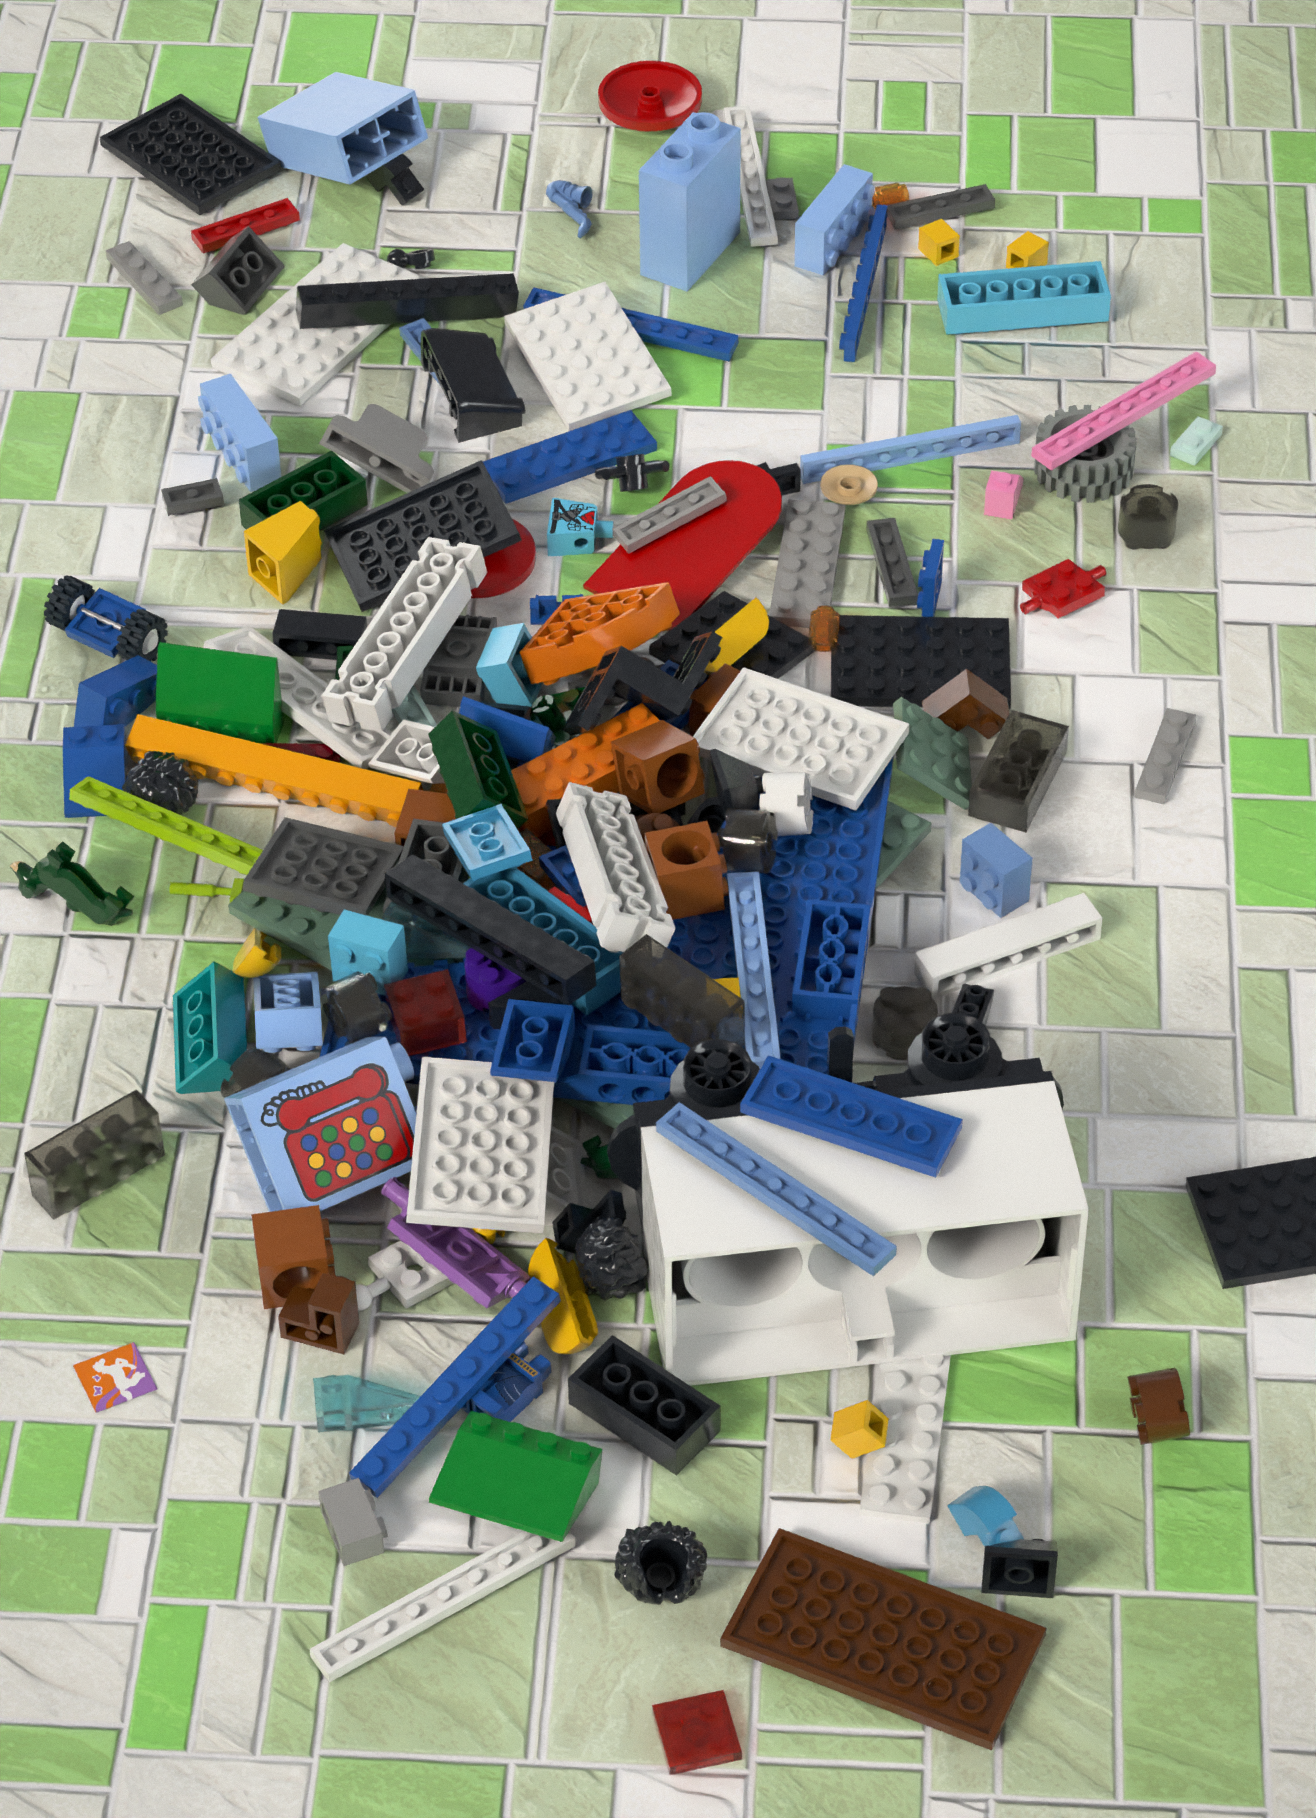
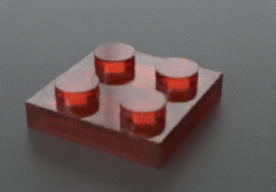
[652,1690,742,1775]

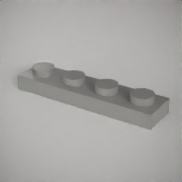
[106,241,183,315]
[612,476,727,554]
[1135,708,1196,804]

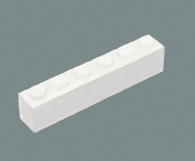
[914,893,1102,999]

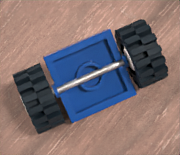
[44,575,168,662]

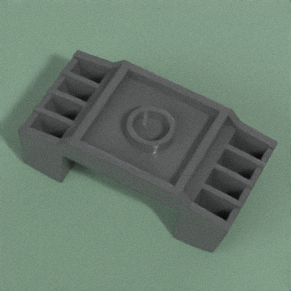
[420,615,497,707]

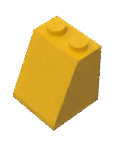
[244,501,322,605]

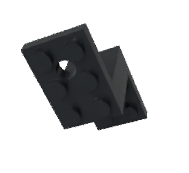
[562,631,723,736]

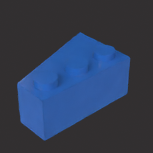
[74,655,157,727]

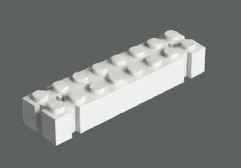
[321,537,487,732]
[556,782,675,960]

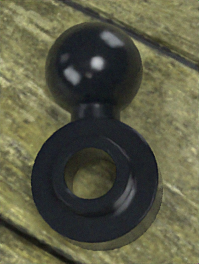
[387,248,435,269]

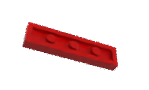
[191,198,300,254]

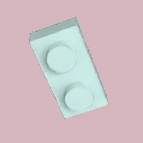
[1170,416,1223,466]

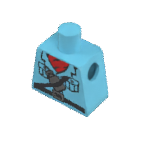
[547,498,614,556]

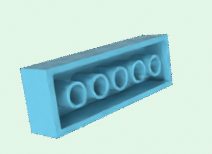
[937,261,1111,335]

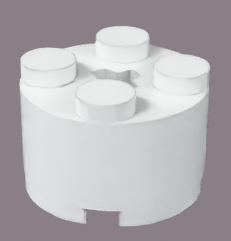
[760,772,813,836]

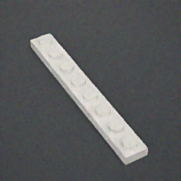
[724,106,778,247]
[310,1531,575,1683]

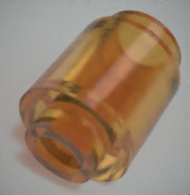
[872,183,909,210]
[808,606,840,652]

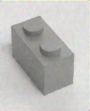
[318,1478,388,1566]

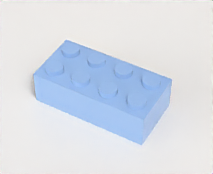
[794,164,875,276]
[198,373,281,492]
[253,972,323,1053]

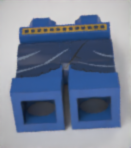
[461,1341,552,1422]

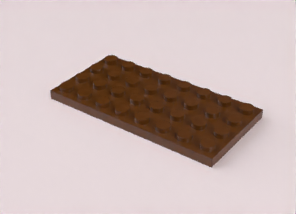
[720,1528,1047,1751]

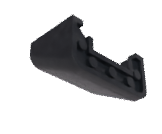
[421,328,526,443]

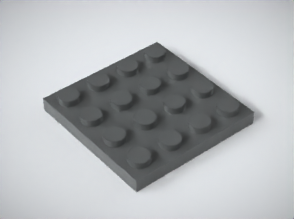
[243,817,404,916]

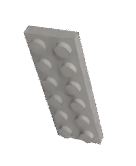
[769,499,846,630]

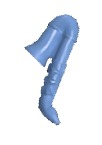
[546,180,593,238]

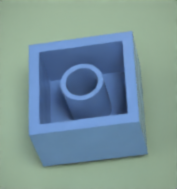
[960,823,1033,918]

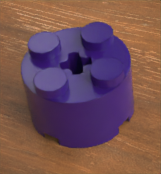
[464,948,526,1011]

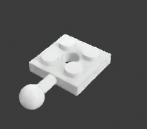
[356,1241,454,1311]

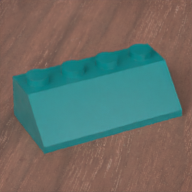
[173,961,248,1094]

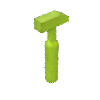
[169,878,244,903]

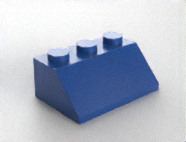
[459,696,556,767]

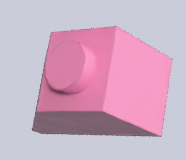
[984,470,1024,519]

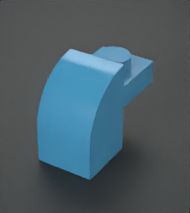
[947,1486,1025,1547]

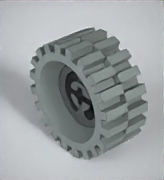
[1034,405,1137,503]

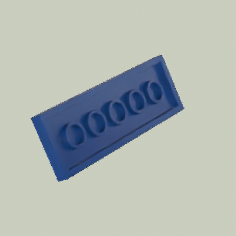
[483,410,657,504]
[740,1055,963,1178]

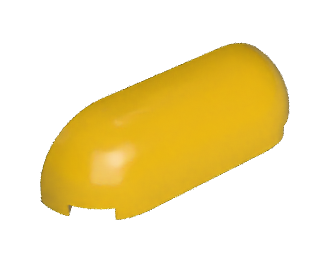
[704,597,769,675]
[233,928,281,978]
[528,1238,598,1354]

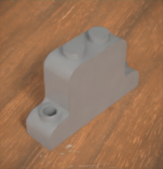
[319,404,434,493]

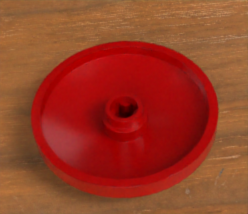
[598,61,702,132]
[471,519,536,598]

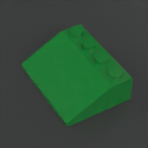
[155,642,284,743]
[429,1411,603,1542]

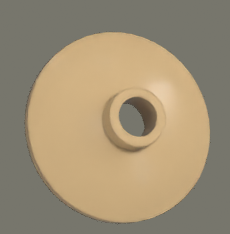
[820,465,878,505]

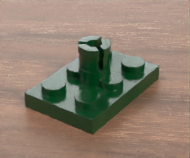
[530,687,585,749]

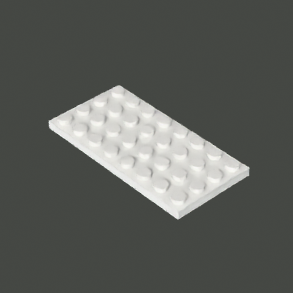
[211,243,424,406]

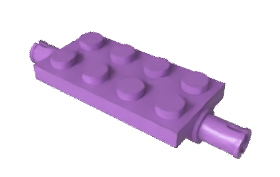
[381,1177,531,1309]

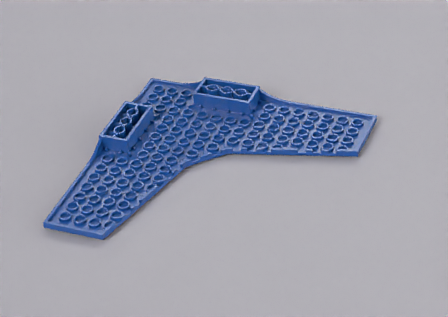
[319,754,895,1105]

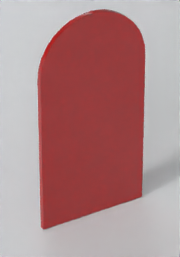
[583,460,782,631]

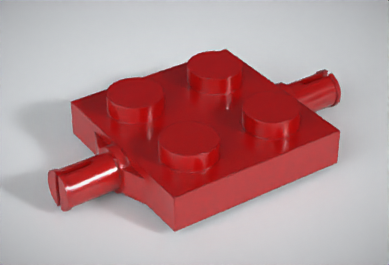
[1020,559,1107,619]

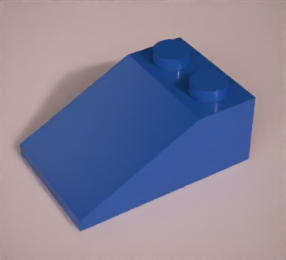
[63,724,128,818]
[490,999,575,1082]

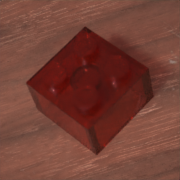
[384,969,467,1056]

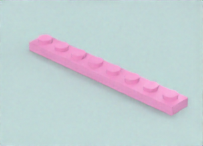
[1031,351,1216,470]

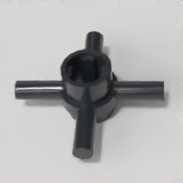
[595,454,669,492]

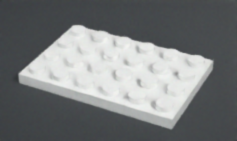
[504,282,672,431]
[693,667,909,810]
[406,1057,554,1233]

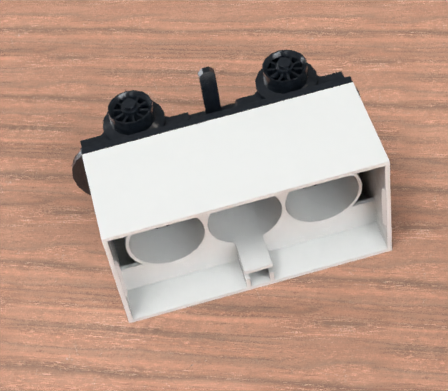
[607,1013,1089,1386]

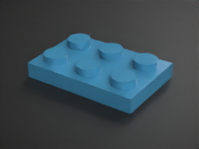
[442,804,532,881]

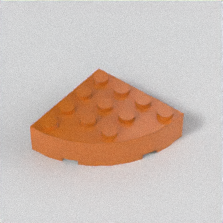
[519,582,680,685]

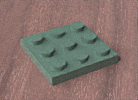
[893,697,973,810]

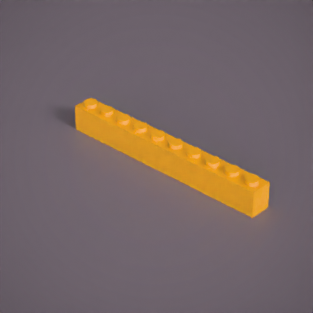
[125,714,423,827]

